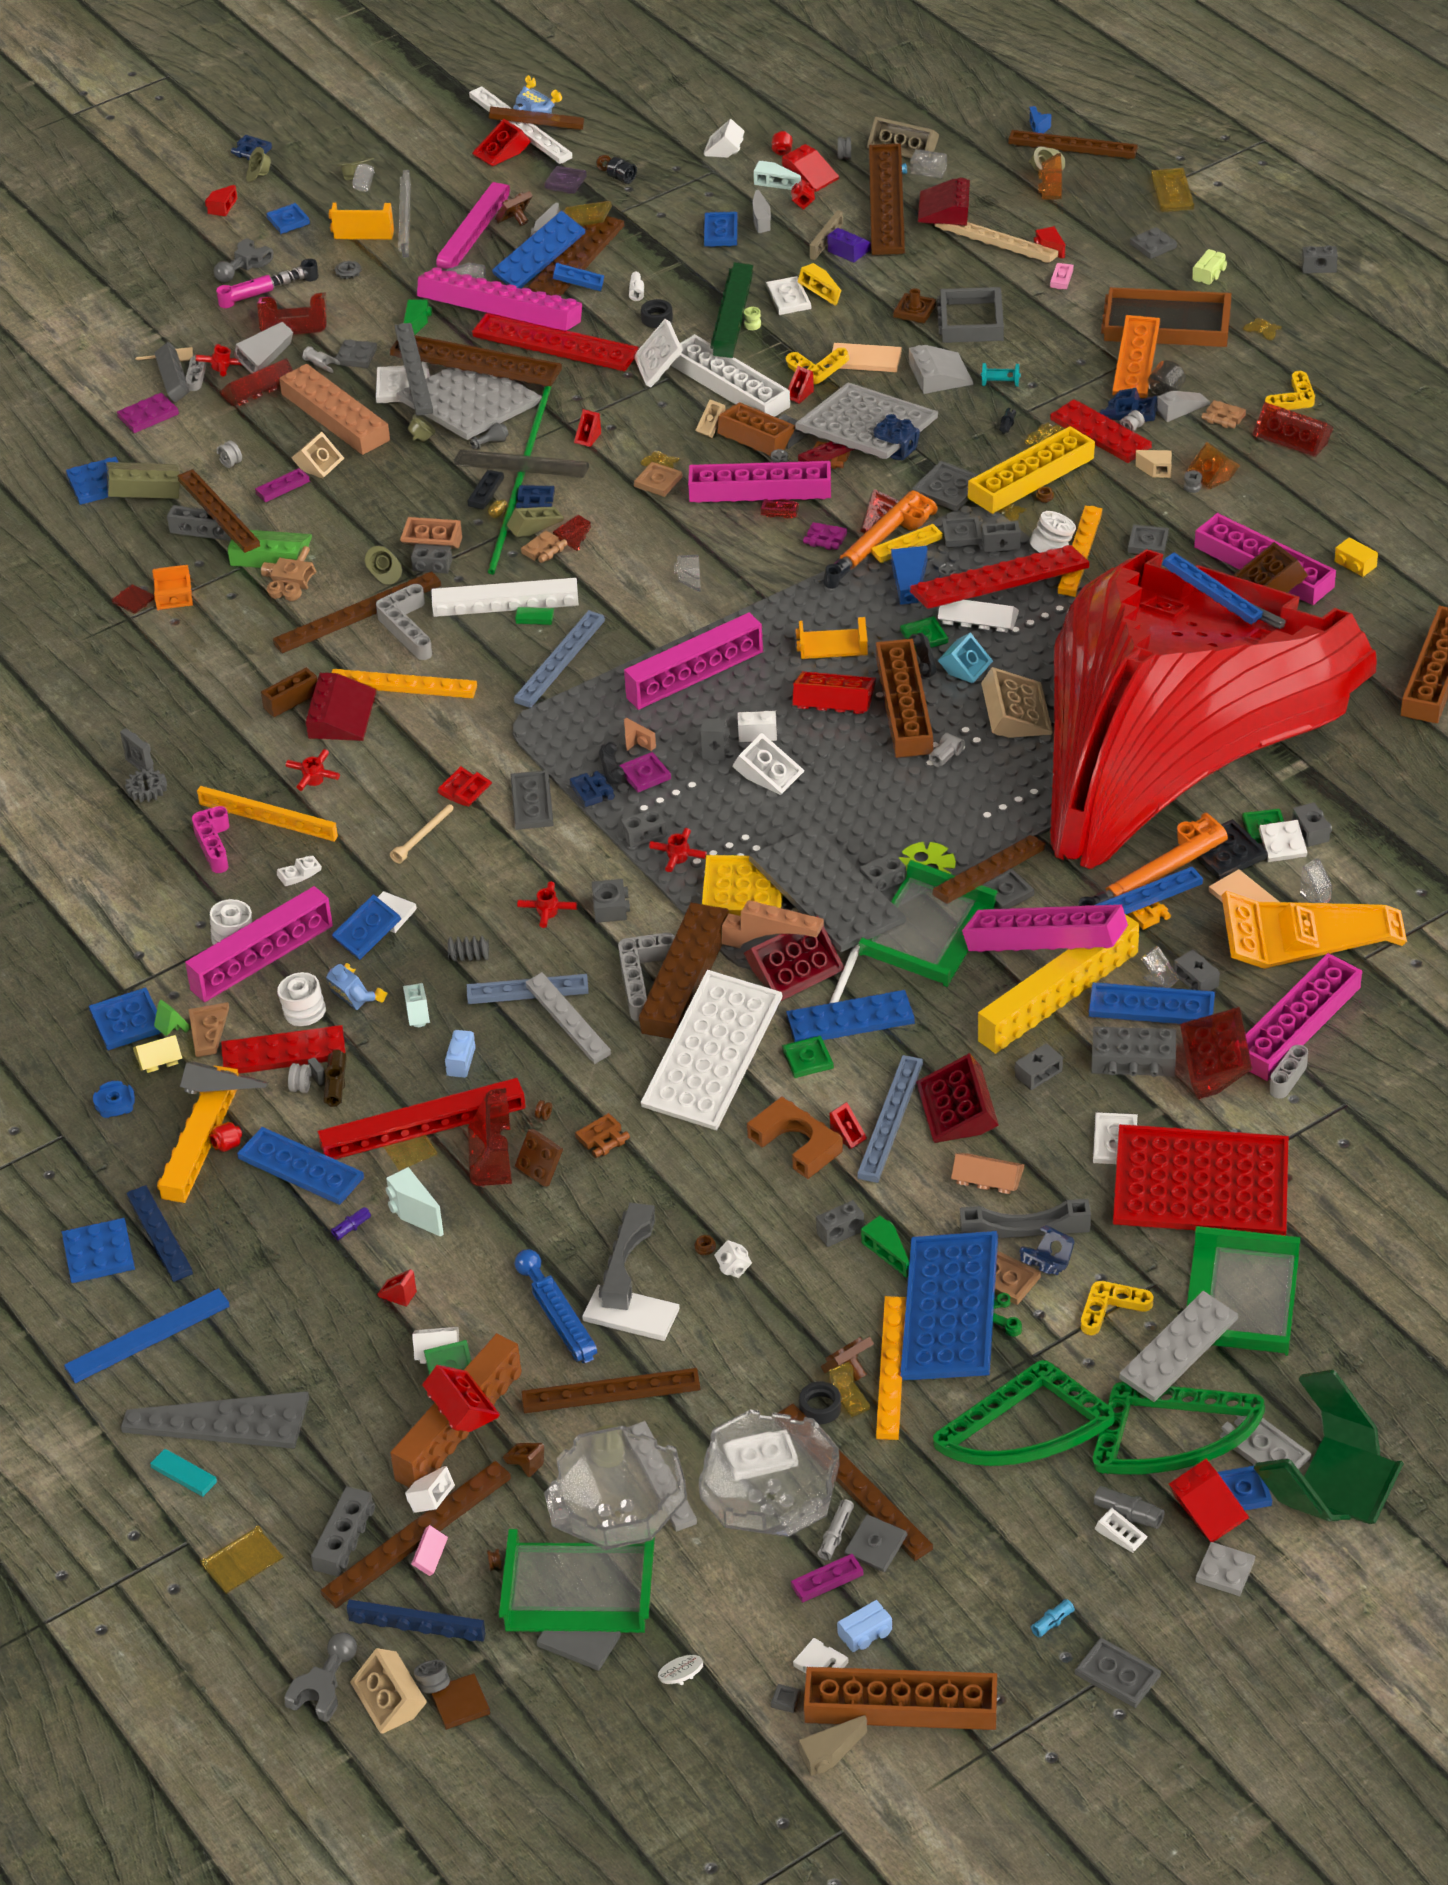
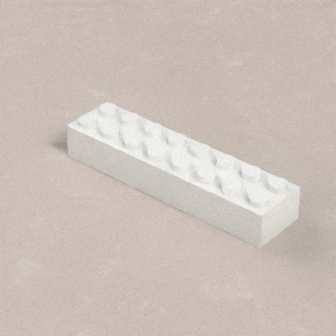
[671,334,790,417]

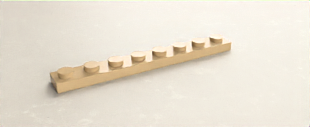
[935,222,1058,263]

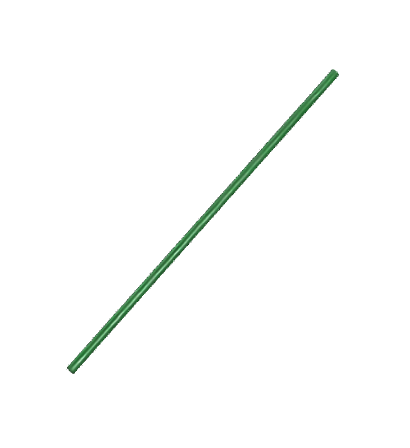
[488,386,552,575]

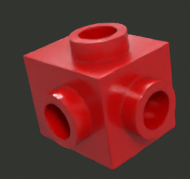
[791,180,815,209]

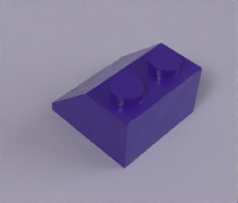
[827,228,872,263]

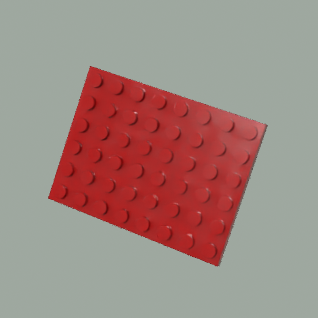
[1113,1124,1289,1236]

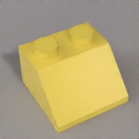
[133,1035,182,1073]

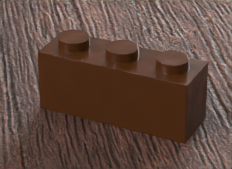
[261,667,318,717]

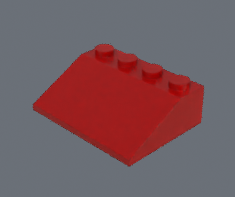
[792,671,876,714]

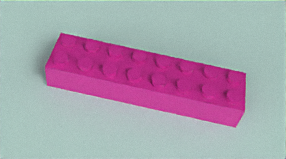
[688,461,831,503]
[1195,513,1336,605]
[624,612,763,710]
[185,886,333,1003]
[962,904,1128,952]
[1233,953,1362,1081]

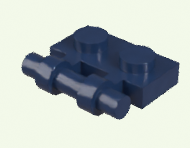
[231,135,272,160]
[516,485,555,508]
[569,771,615,807]

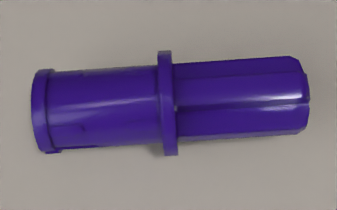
[331,1207,371,1240]

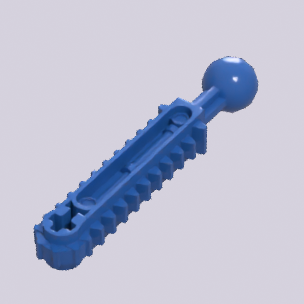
[514,1249,597,1363]

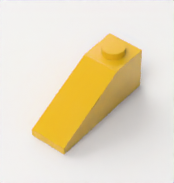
[797,263,841,305]

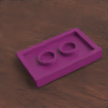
[117,392,179,433]

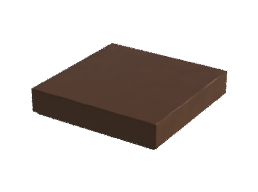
[431,1673,490,1730]

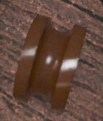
[535,1100,552,1120]
[487,1549,502,1571]

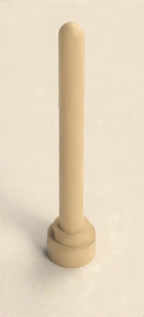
[390,804,453,864]

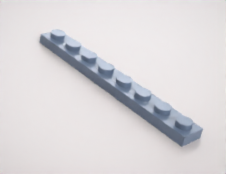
[514,610,605,708]
[858,1055,923,1183]

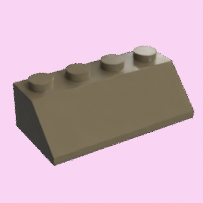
[866,117,939,162]

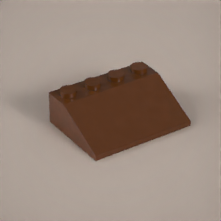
[1233,542,1308,593]

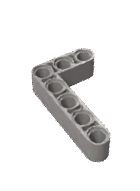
[376,584,432,660]
[618,933,675,1021]

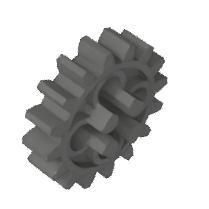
[125,768,167,802]

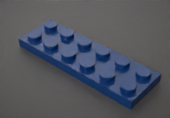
[492,210,585,289]
[1089,982,1215,1026]
[786,990,915,1042]
[237,1127,364,1205]

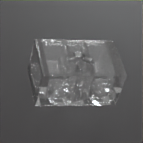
[910,149,947,178]

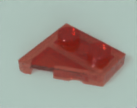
[761,499,799,518]
[553,515,591,551]

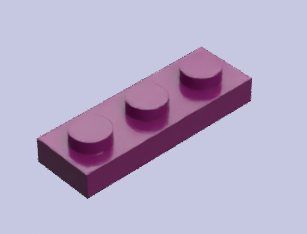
[255,468,310,502]
[791,1554,863,1603]

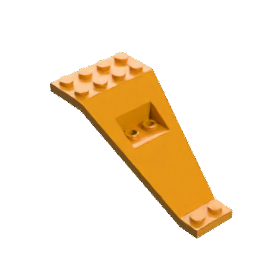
[1221,891,1407,969]

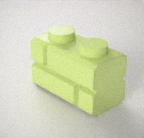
[1192,249,1227,285]

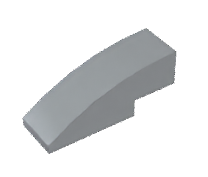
[753,190,771,233]

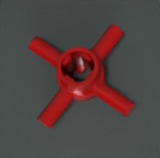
[195,344,243,377]
[286,749,340,791]
[649,828,707,872]
[517,882,577,928]

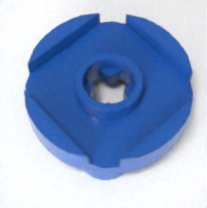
[93,1081,135,1118]

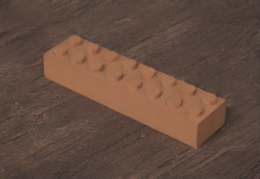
[279,364,390,455]

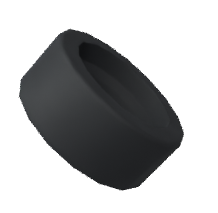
[641,299,673,328]
[799,1381,841,1424]

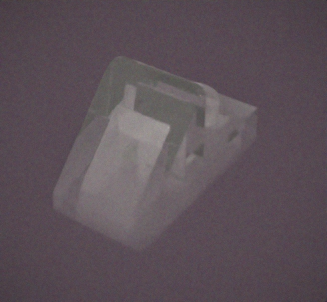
[1141,946,1179,988]

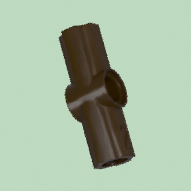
[324,1050,347,1107]

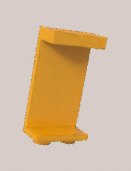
[329,203,394,240]
[796,617,868,659]

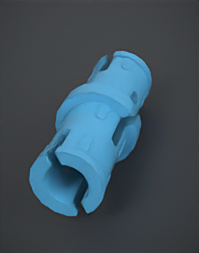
[1031,1599,1075,1638]

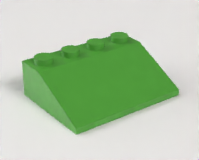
[228,530,312,568]

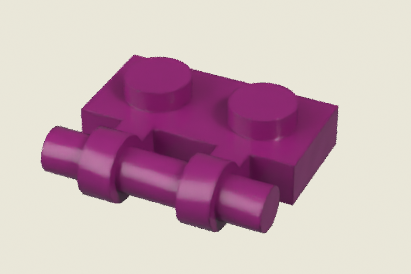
[803,522,847,550]

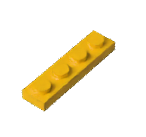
[871,524,942,563]

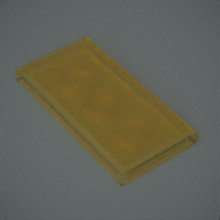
[1151,168,1194,212]

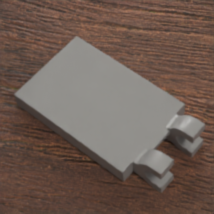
[1220,1415,1311,1470]

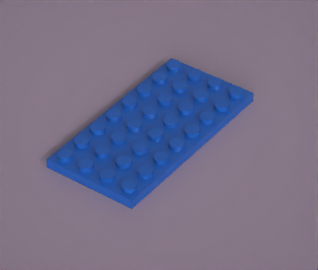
[900,1231,998,1381]

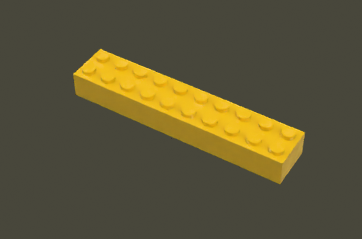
[978,914,1139,1054]

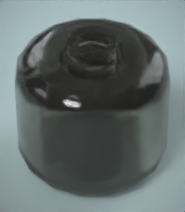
[1147,360,1186,396]

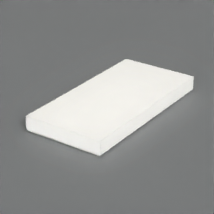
[582,1284,679,1341]

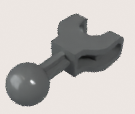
[214,238,273,283]
[285,1632,357,1722]

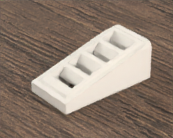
[1095,1508,1147,1553]

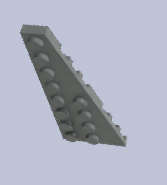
[121,1392,309,1449]

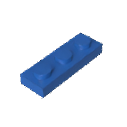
[553,263,604,291]

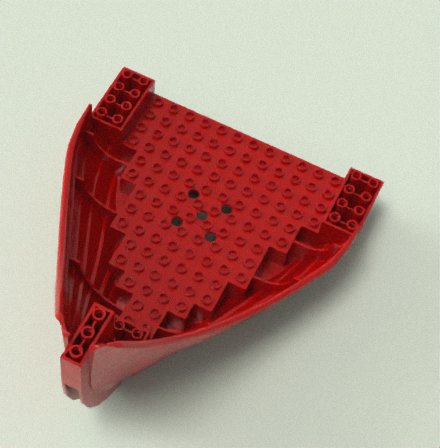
[1050,549,1377,869]

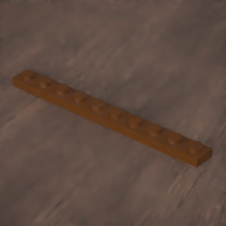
[273,571,441,654]
[775,1404,933,1561]
[321,1461,511,1608]

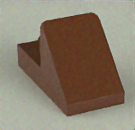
[503,1443,544,1477]

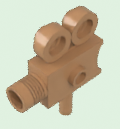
[261,546,316,601]

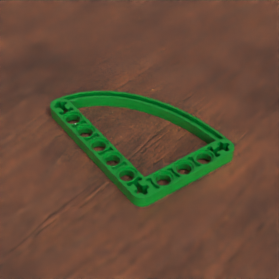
[933,1360,1115,1466]
[1093,1382,1265,1475]

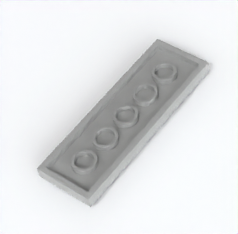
[1119,1291,1238,1402]

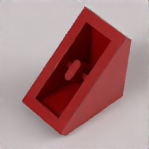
[788,366,814,404]
[574,409,601,447]
[829,1102,867,1149]
[377,1269,417,1307]

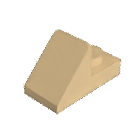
[695,400,725,438]

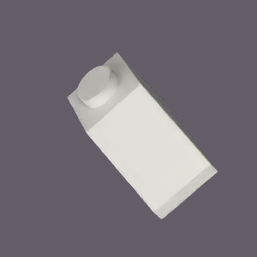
[405,1466,455,1513]

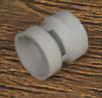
[1120,410,1145,432]

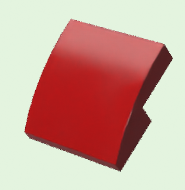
[437,766,492,806]

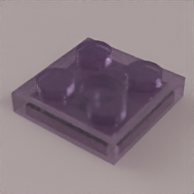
[545,166,587,194]

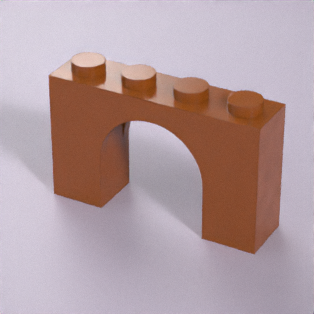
[747,1097,843,1179]

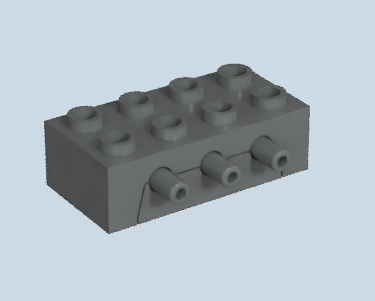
[1092,1027,1176,1077]

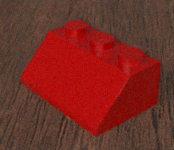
[422,1365,500,1432]

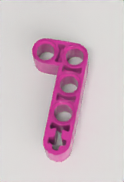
[192,806,230,873]

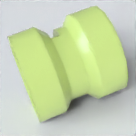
[744,307,761,330]

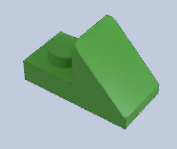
[154,999,191,1036]

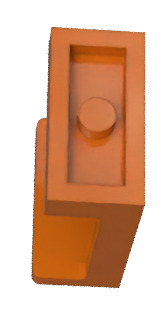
[152,565,193,610]

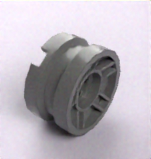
[838,137,851,160]
[414,1660,450,1693]

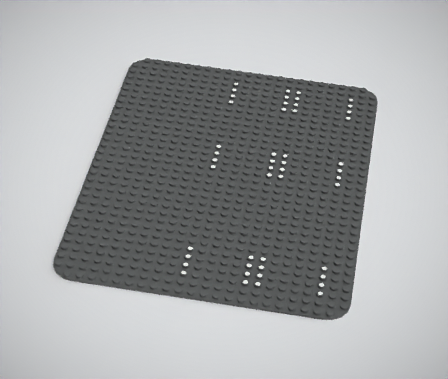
[513,506,1086,970]

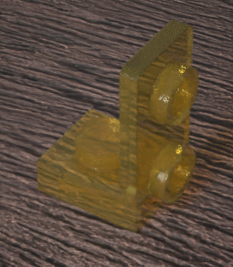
[829,1362,870,1417]

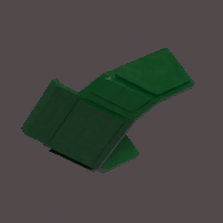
[1254,1370,1404,1524]

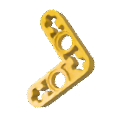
[786,347,849,384]
[1265,371,1315,411]
[1081,1281,1154,1335]

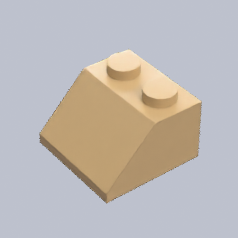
[291,432,344,478]

